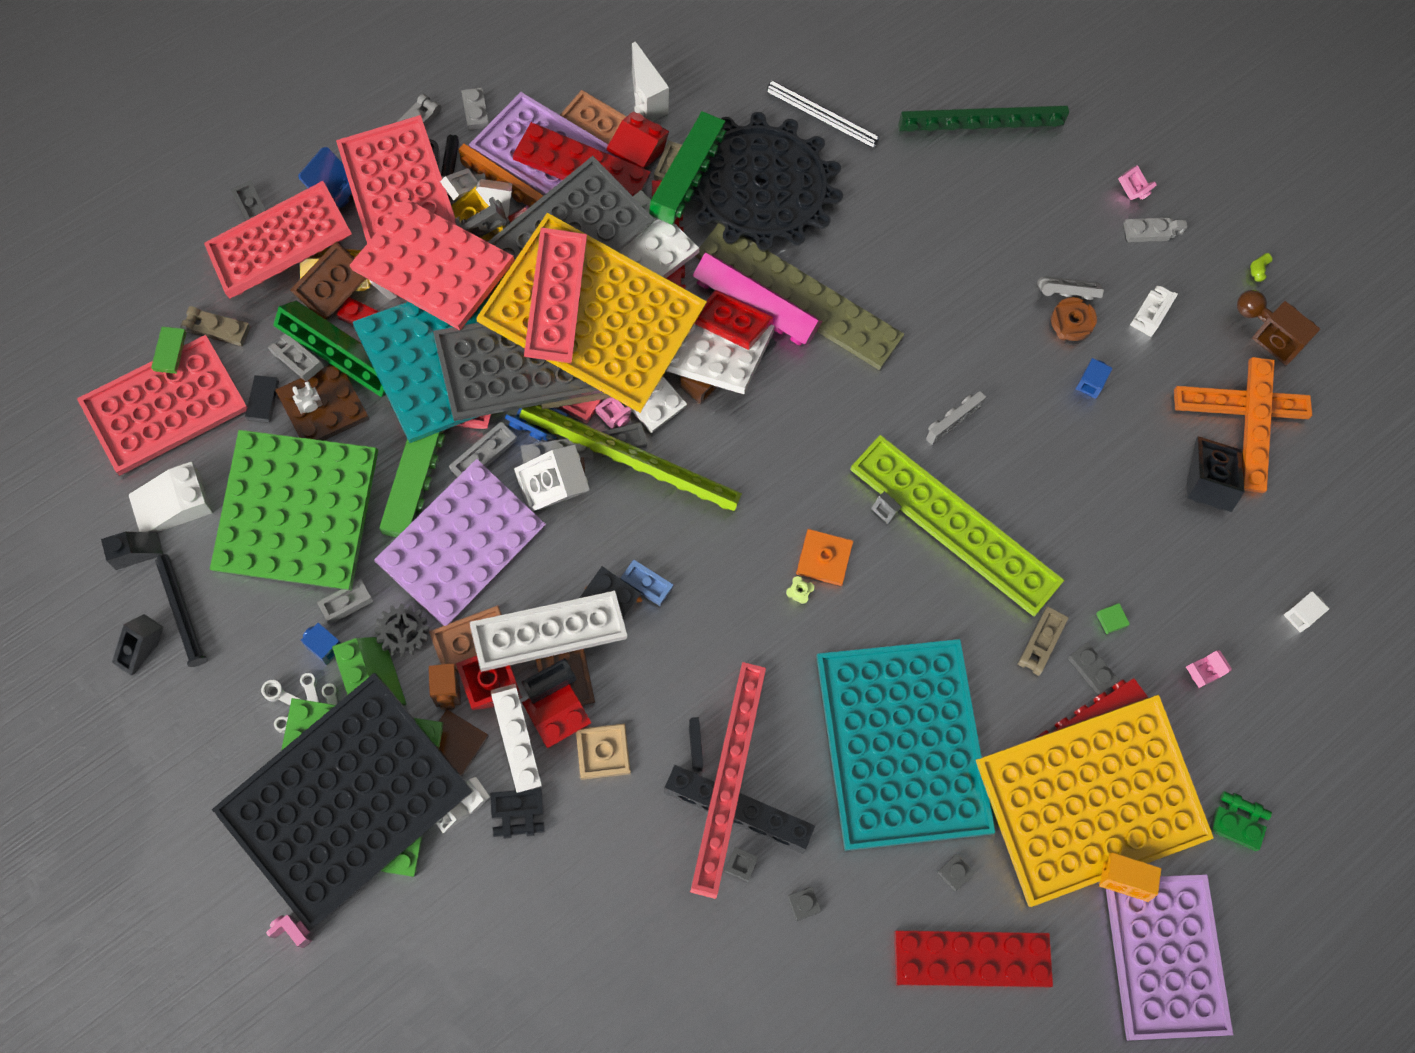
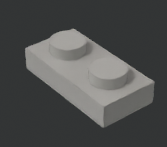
[461,88,489,131]
[317,579,373,625]

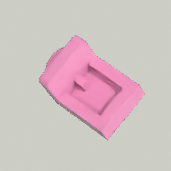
[1118,165,1157,200]
[595,396,632,429]
[1186,650,1232,688]
[266,915,312,948]

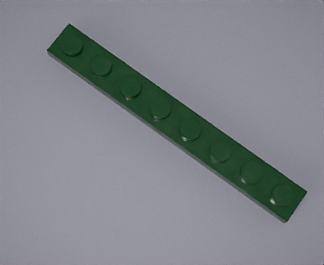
[898,106,1069,132]

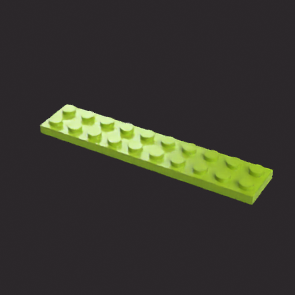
[850,435,1064,617]

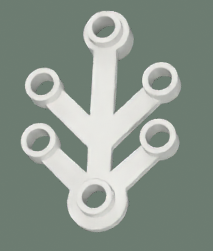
[261,673,338,733]

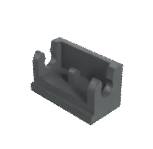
[455,197,508,238]

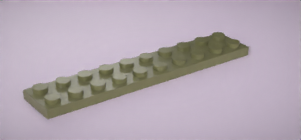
[695,223,905,370]

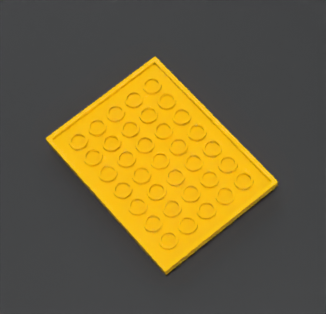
[477,213,707,413]
[975,695,1214,907]

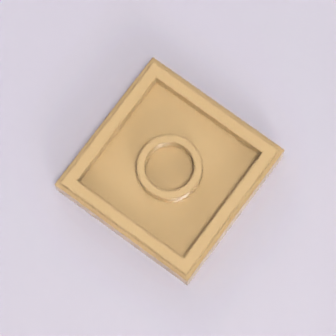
[576,723,631,780]

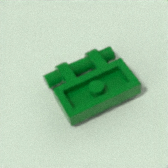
[1210,791,1272,851]

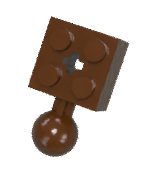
[1237,290,1321,366]

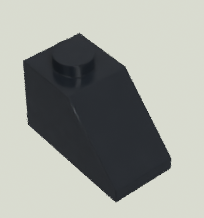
[101,531,164,570]
[112,614,163,675]

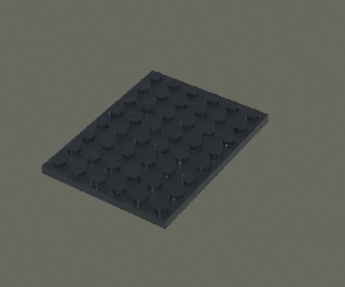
[211,673,474,931]

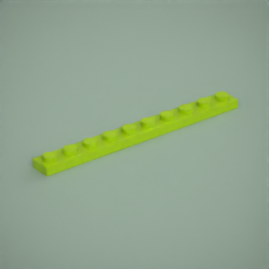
[519,405,742,511]

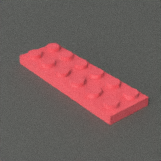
[524,227,587,363]

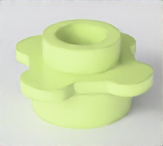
[786,576,814,604]

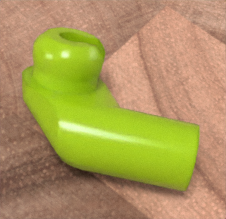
[1250,253,1272,282]

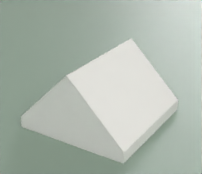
[476,179,512,225]

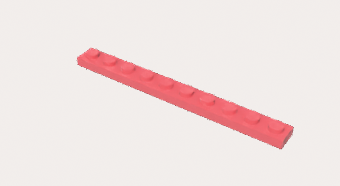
[690,662,766,899]

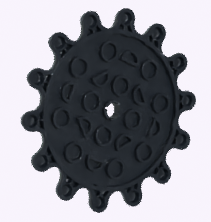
[691,112,843,252]

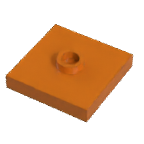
[796,529,853,586]

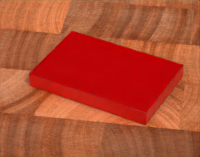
[695,290,773,350]

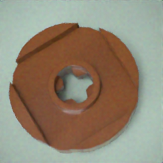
[1051,297,1097,341]

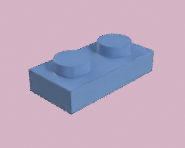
[620,560,674,606]

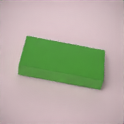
[151,327,187,374]

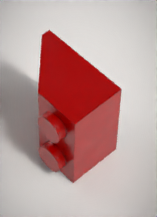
[606,111,669,169]
[456,655,522,710]
[522,685,591,748]

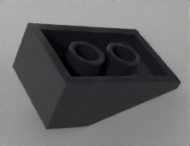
[1187,436,1244,512]

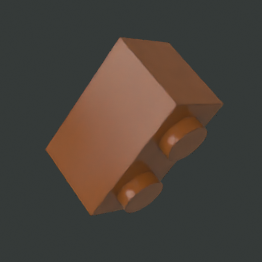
[428,663,461,710]

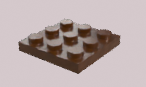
[275,364,369,441]

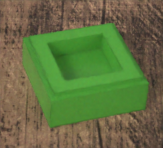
[1096,603,1130,635]

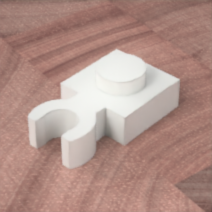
[293,382,323,414]

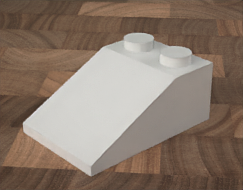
[632,41,669,122]
[514,445,590,512]
[129,462,212,533]

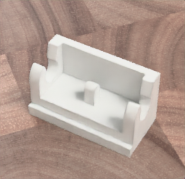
[1130,286,1178,337]

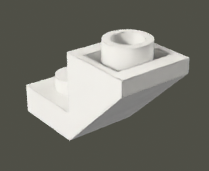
[436,777,490,833]

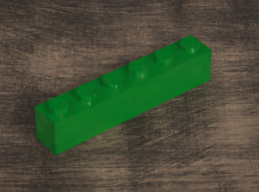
[649,111,726,225]
[273,300,386,397]

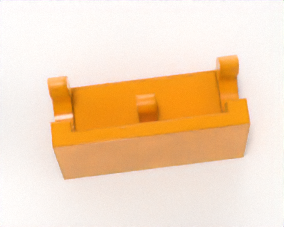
[1099,853,1161,902]

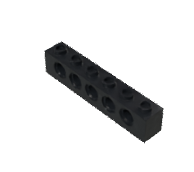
[664,765,815,854]

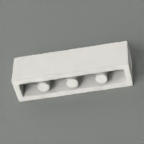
[491,684,542,793]

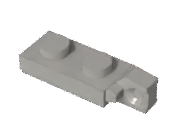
[1123,218,1187,242]

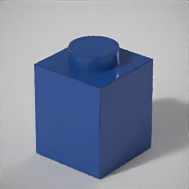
[1076,358,1112,399]
[300,623,341,665]

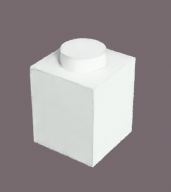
[1284,591,1329,632]

